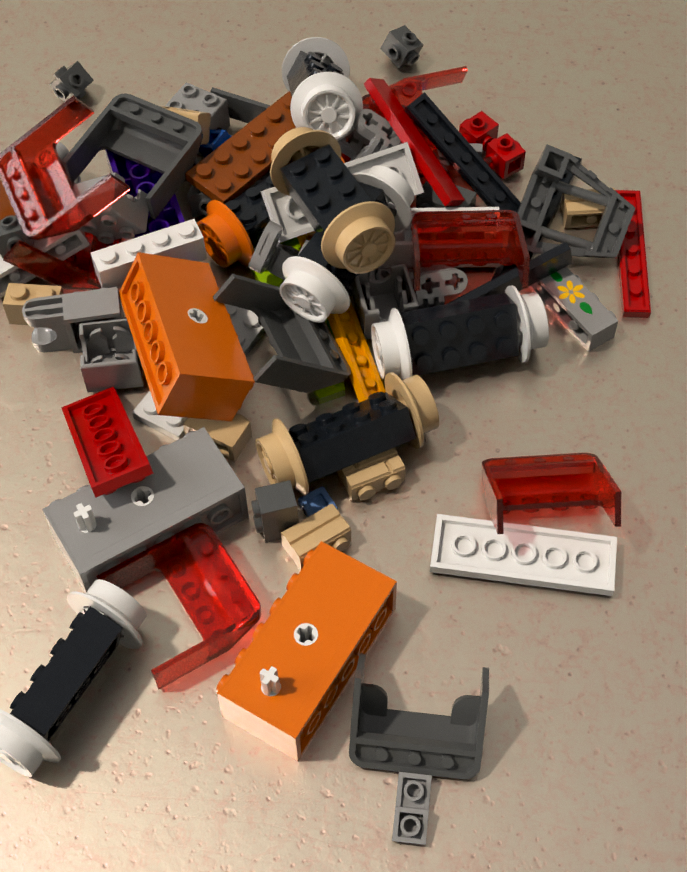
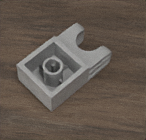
[22,287,125,353]

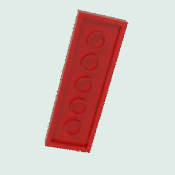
[61,386,154,497]

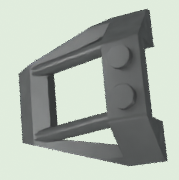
[508,144,635,258]

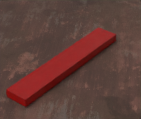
[364,78,465,206]
[615,190,651,318]

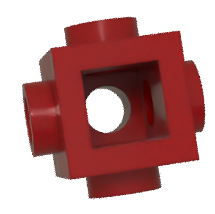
[459,111,499,152]
[485,133,526,180]

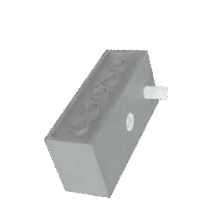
[42,427,249,593]

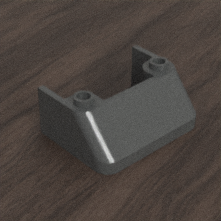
[349,654,489,779]

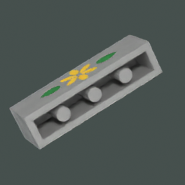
[528,267,618,352]

